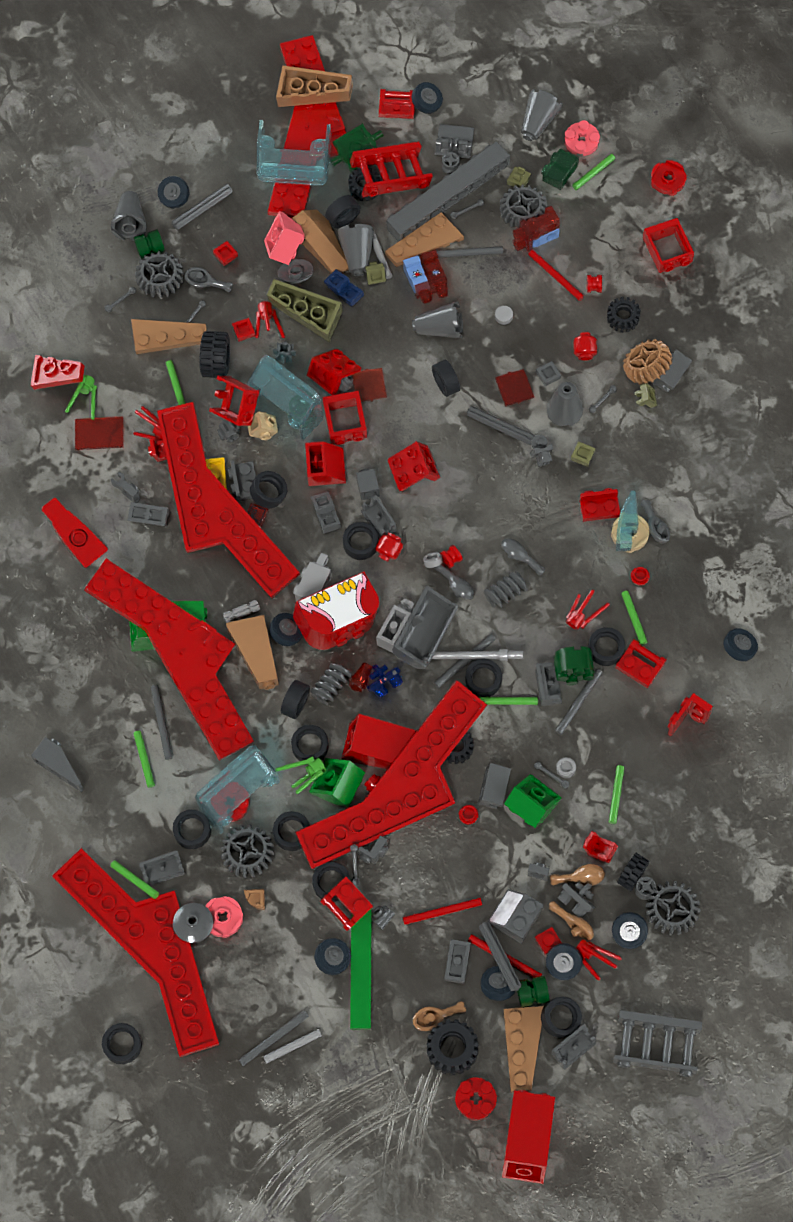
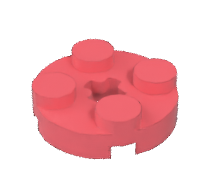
[565,120,600,156]
[205,896,243,938]

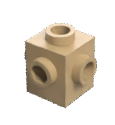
[248,411,278,440]

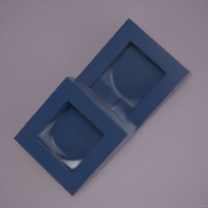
[324,270,364,307]

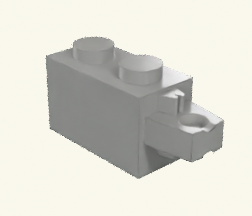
[293,553,332,601]
[376,598,414,653]

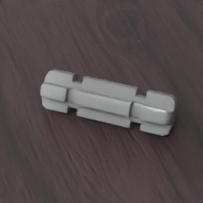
[223,600,260,623]

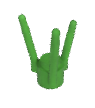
[65,375,97,420]
[275,757,326,794]

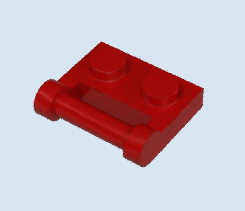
[379,89,415,119]
[615,639,667,689]
[320,877,373,931]

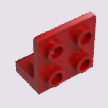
[307,349,361,395]
[387,441,440,491]
[667,693,713,737]

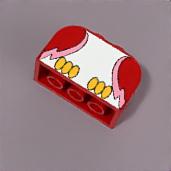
[293,572,379,650]

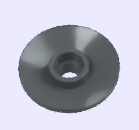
[278,259,314,284]
[173,903,213,943]

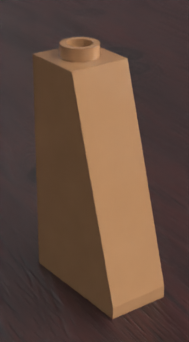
[226,615,279,690]

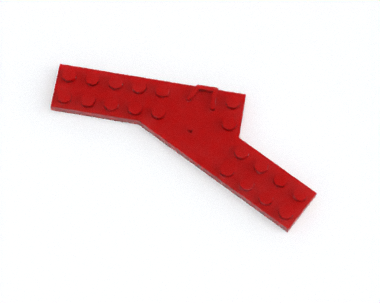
[268,35,346,219]
[157,402,300,599]
[84,558,254,761]
[295,680,487,869]
[52,848,219,1057]

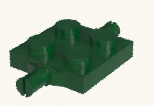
[330,123,384,173]

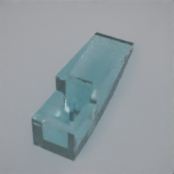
[616,490,638,551]

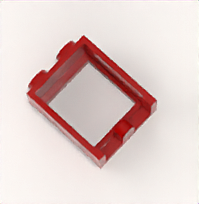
[209,376,260,426]

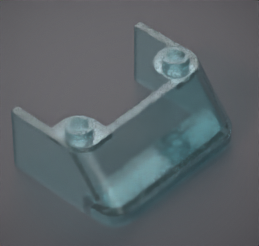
[257,120,332,185]
[246,355,323,440]
[195,745,280,834]

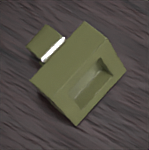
[507,166,531,188]
[365,261,386,285]
[635,383,657,408]
[571,441,596,467]

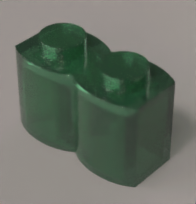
[541,148,579,190]

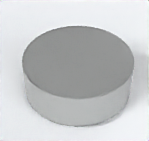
[495,306,513,325]
[423,552,443,568]
[556,757,576,778]

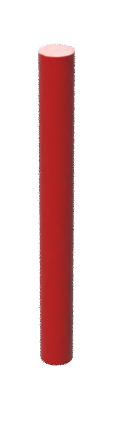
[528,250,584,301]
[402,898,482,925]
[468,934,542,978]

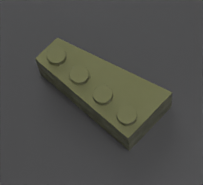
[267,279,343,343]

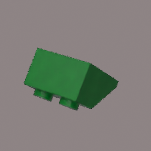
[309,758,365,807]
[504,774,562,828]

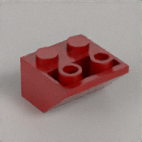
[305,441,346,486]

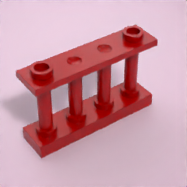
[350,141,433,197]

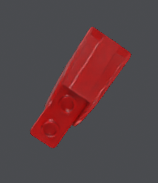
[41,498,108,568]

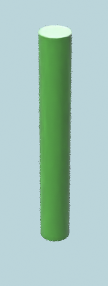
[572,154,615,190]
[166,360,186,405]
[621,591,648,645]
[479,697,538,705]
[133,731,155,788]
[609,765,624,824]
[111,860,159,899]

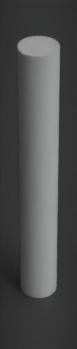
[372,232,393,279]
[263,1029,322,1064]

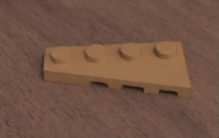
[385,212,464,267]
[131,319,207,354]
[504,1006,544,1093]

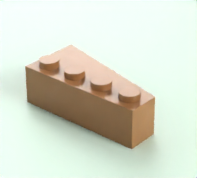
[276,66,353,107]

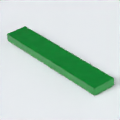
[350,908,372,1030]

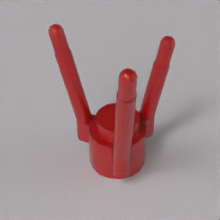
[255,301,285,338]
[133,406,163,442]
[565,589,610,630]
[576,939,621,980]

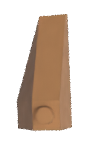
[292,209,349,274]

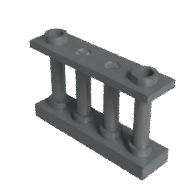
[613,1010,702,1077]

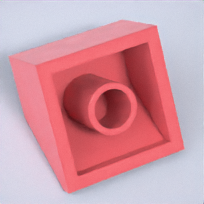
[264,211,305,265]

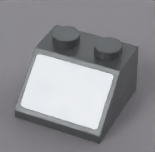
[488,889,543,944]

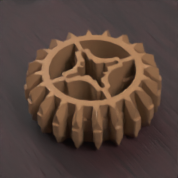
[623,339,673,385]

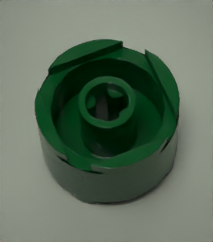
[553,646,595,686]

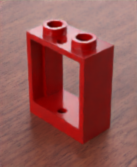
[643,218,694,273]
[322,391,367,445]

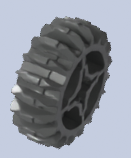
[500,184,548,231]
[135,250,184,299]
[220,824,274,878]
[645,881,701,935]

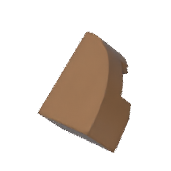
[244,889,265,910]

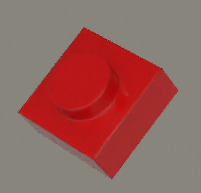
[213,241,238,266]
[232,318,255,342]
[534,927,562,955]

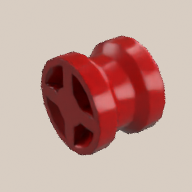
[586,275,602,293]
[440,545,463,569]

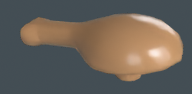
[550,864,605,886]
[549,901,594,941]
[413,1001,467,1031]

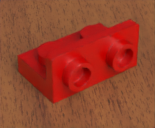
[579,488,621,522]

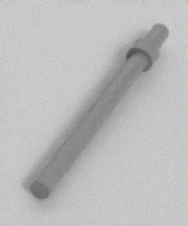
[432,649,524,661]

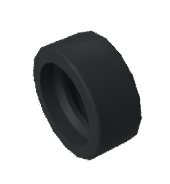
[325,195,361,229]
[432,359,460,397]
[250,471,288,509]
[343,522,378,560]
[588,627,625,666]
[465,658,502,697]
[280,680,310,719]
[291,725,329,761]
[172,809,211,849]
[273,811,309,851]
[312,862,350,902]
[541,996,582,1038]
[101,1023,142,1064]

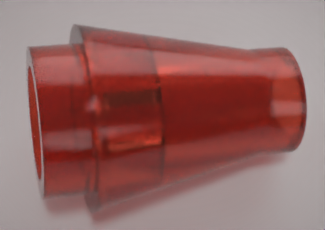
[349,663,372,692]

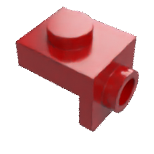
[148,439,167,462]
[583,831,618,863]

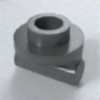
[339,375,353,394]
[372,905,395,930]

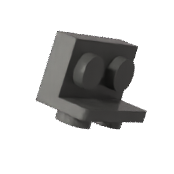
[228,460,256,502]

